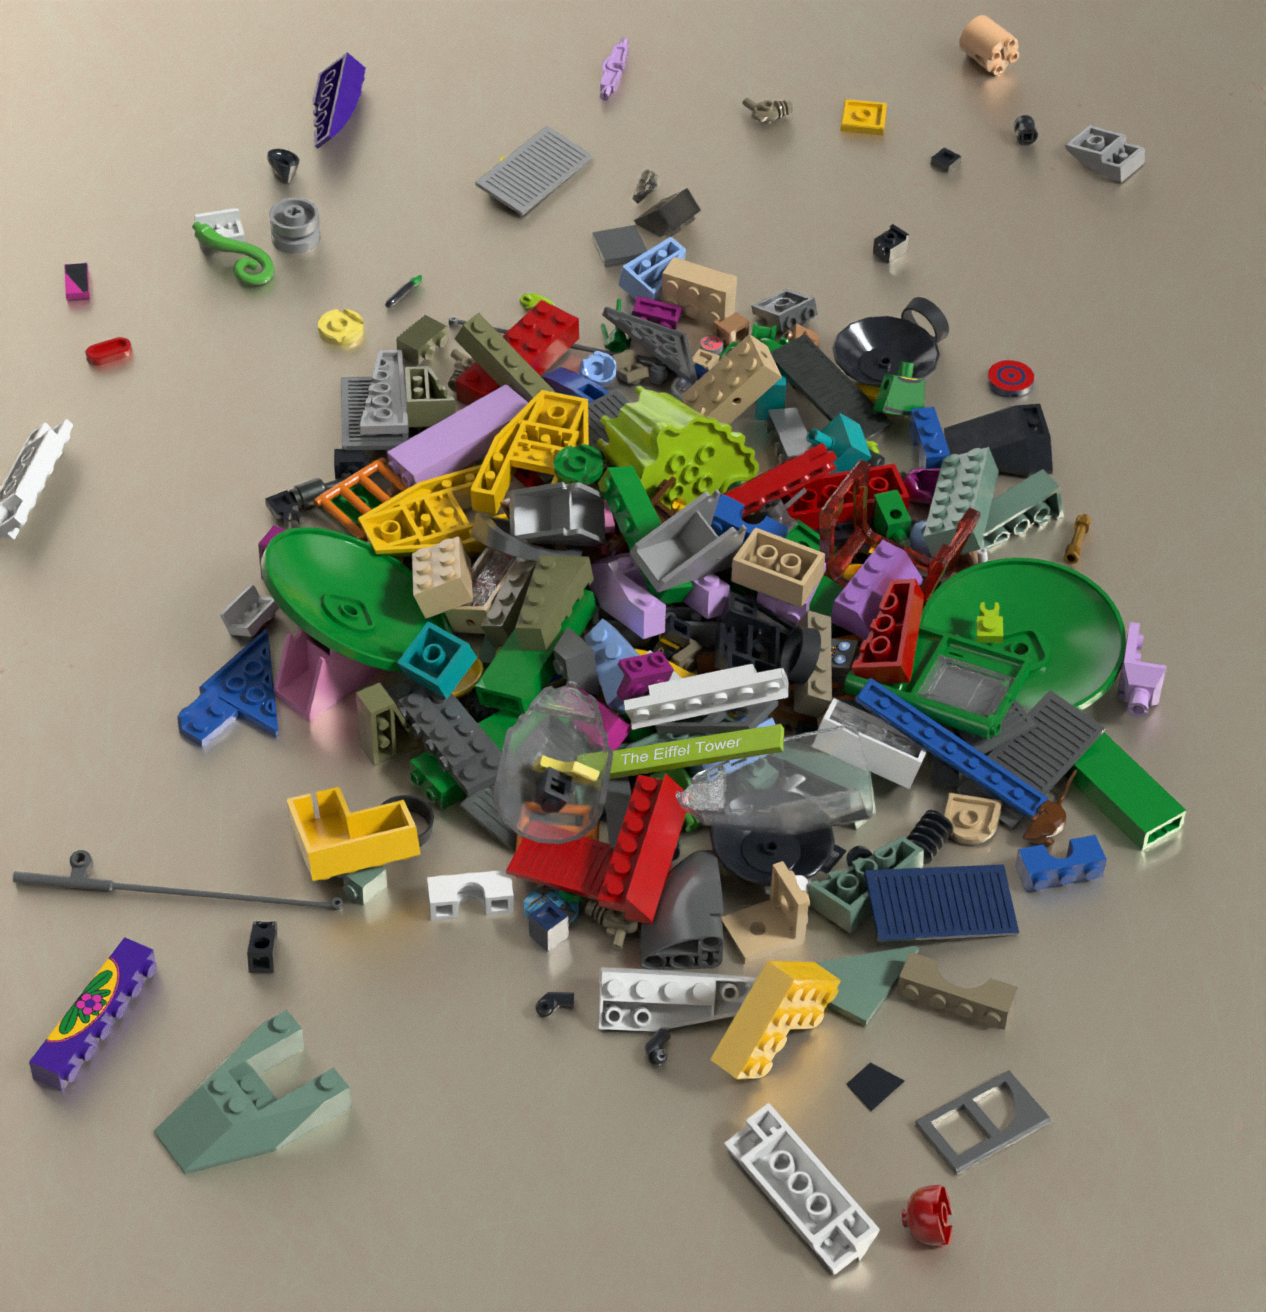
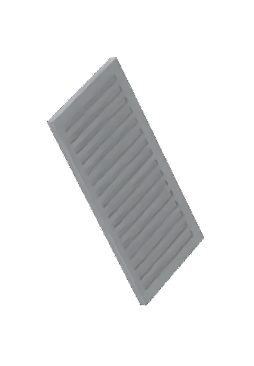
[475,126,593,216]

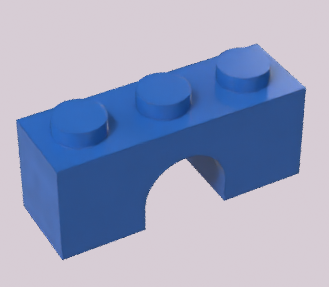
[908,407,950,469]
[711,494,789,547]
[1015,835,1107,891]

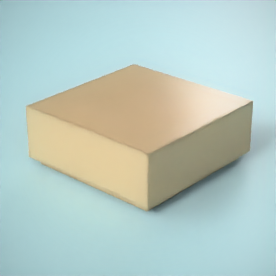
[692,348,719,370]

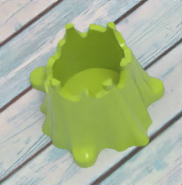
[596,386,759,510]

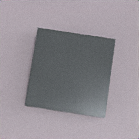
[592,225,647,266]

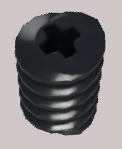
[906,810,954,864]

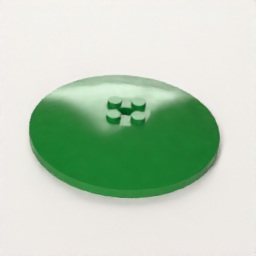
[261,527,452,672]
[920,558,1126,713]

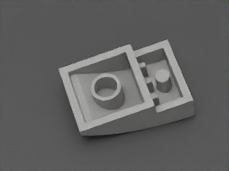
[1065,125,1145,183]

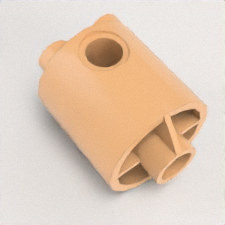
[959,15,1019,76]

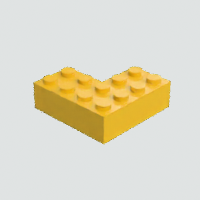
[286,786,421,881]
[710,960,841,1079]

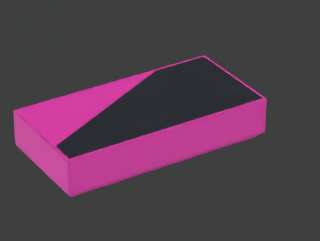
[64,263,90,300]

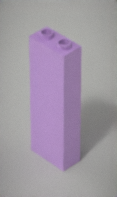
[387,385,528,488]

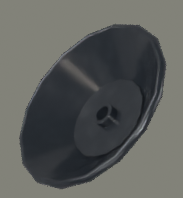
[832,316,940,388]
[710,789,835,887]

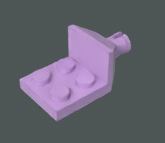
[1117,622,1166,717]

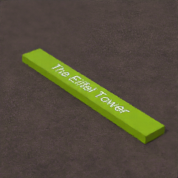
[578,724,784,784]

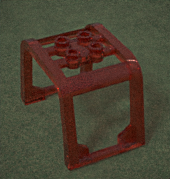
[819,460,981,612]

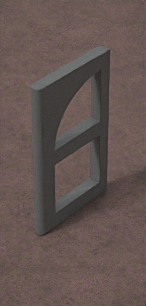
[656,700,778,733]
[915,1070,1051,1175]

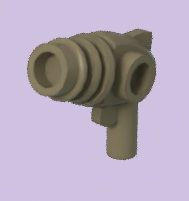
[742,98,793,124]
[448,349,475,392]
[585,899,638,952]

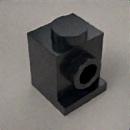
[873,224,909,263]
[334,449,369,480]
[534,767,572,813]

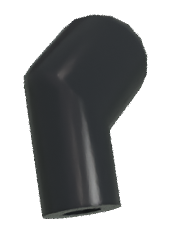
[535,992,574,1017]
[645,1028,671,1067]

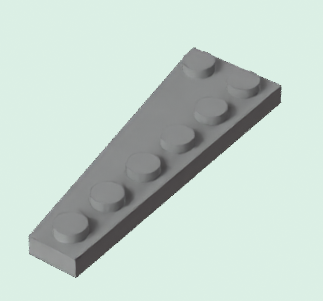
[360,350,408,436]

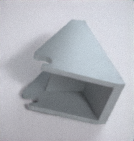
[509,482,608,547]
[630,489,747,592]

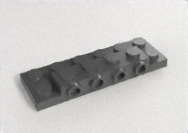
[386,679,514,797]

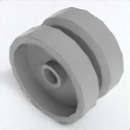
[269,198,320,254]

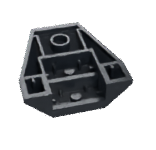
[714,592,801,683]

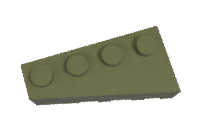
[516,555,594,651]

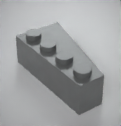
[764,407,814,465]

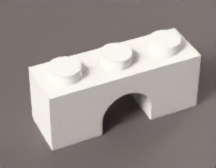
[427,870,514,921]

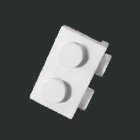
[194,208,245,249]
[220,585,280,637]

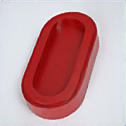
[85,337,132,366]

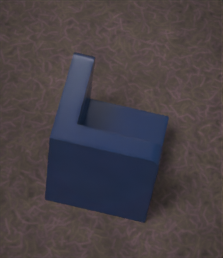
[529,900,569,952]

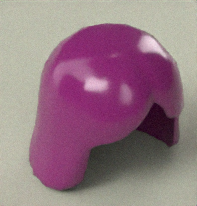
[904,468,940,505]

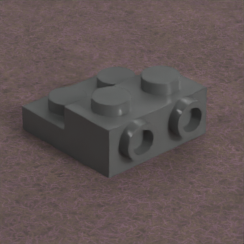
[751,289,818,333]

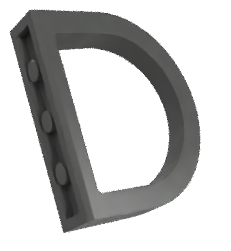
[471,512,583,562]

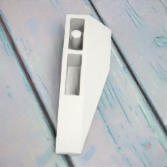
[598,967,757,1032]

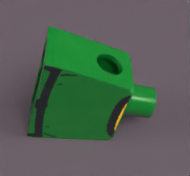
[873,361,925,416]
[871,490,911,550]

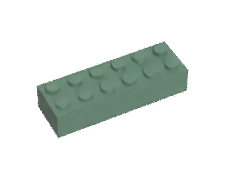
[923,447,999,561]

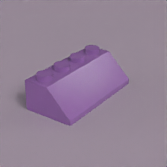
[831,540,923,640]

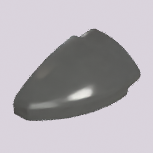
[640,850,724,970]

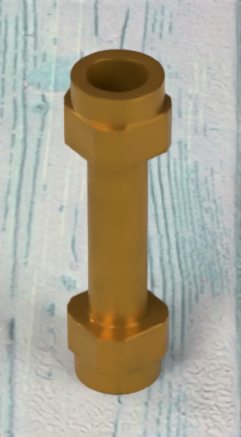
[1064,514,1091,564]

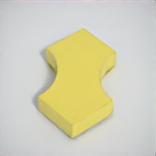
[532,755,600,786]

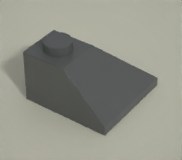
[553,628,600,696]

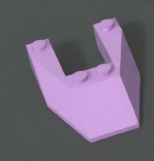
[588,552,730,639]

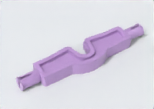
[600,38,629,100]

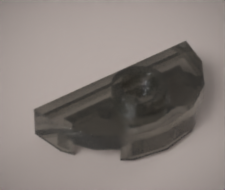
[632,169,658,204]

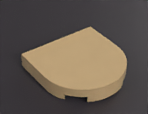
[943,793,1002,845]

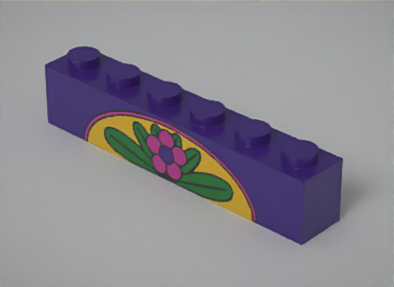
[29,937,157,1091]

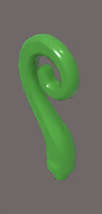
[192,221,274,286]

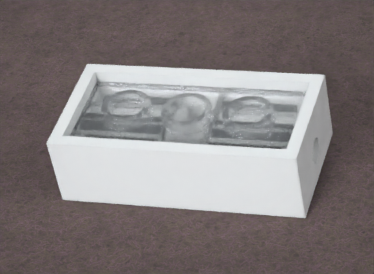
[812,698,927,789]

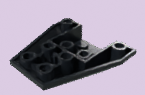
[944,404,1053,476]

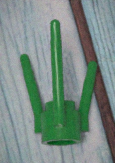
[601,299,632,353]

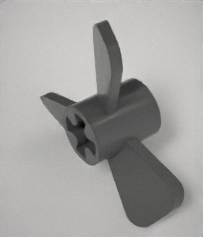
[742,487,807,533]

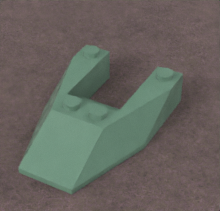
[154,1010,351,1174]

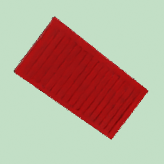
[506,822,672,900]

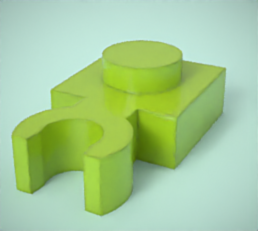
[977,602,1003,643]

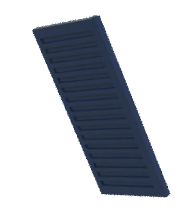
[863,864,1019,942]

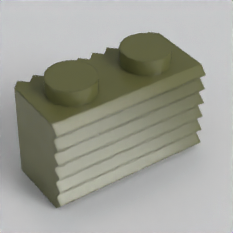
[396,314,449,365]

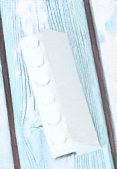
[0,419,73,540]
[624,664,788,729]
[724,1103,880,1275]

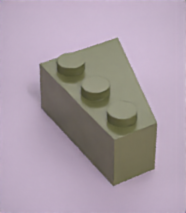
[405,366,456,429]
[356,683,421,766]

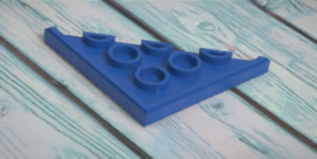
[199,629,279,738]

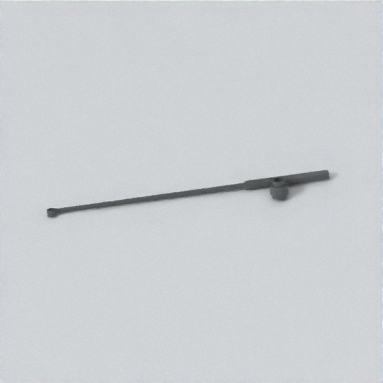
[449,317,709,384]
[13,850,343,910]

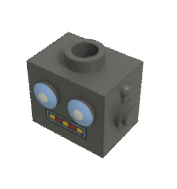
[831,639,861,684]

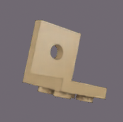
[722,861,810,965]

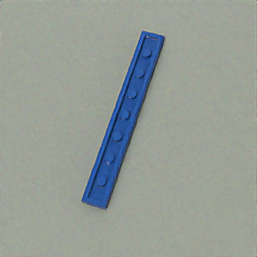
[855,678,1048,820]

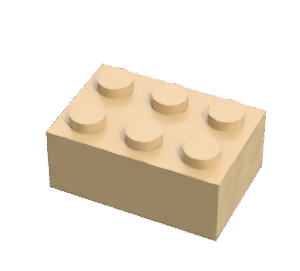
[661,257,737,325]
[731,527,825,608]
[412,536,473,618]

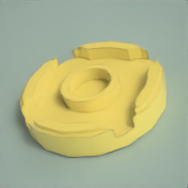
[318,309,364,345]

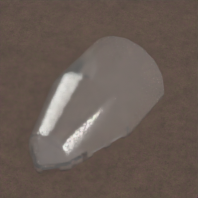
[494,681,614,844]
[676,723,873,836]

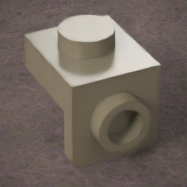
[612,349,649,384]
[672,638,702,673]

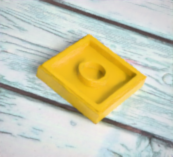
[840,99,887,135]

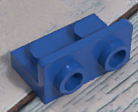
[177,686,239,748]

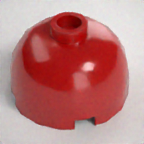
[901,1185,953,1246]

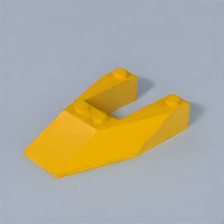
[470,390,589,515]
[358,464,509,557]

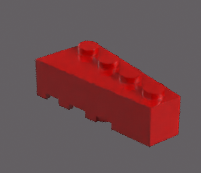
[851,578,924,684]

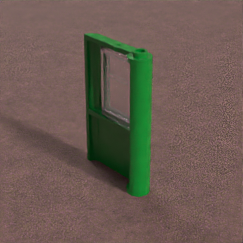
[844,624,1032,740]

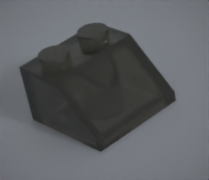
[634,188,701,237]

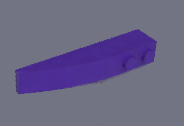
[313,52,366,149]

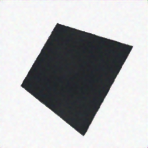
[847,1062,905,1111]

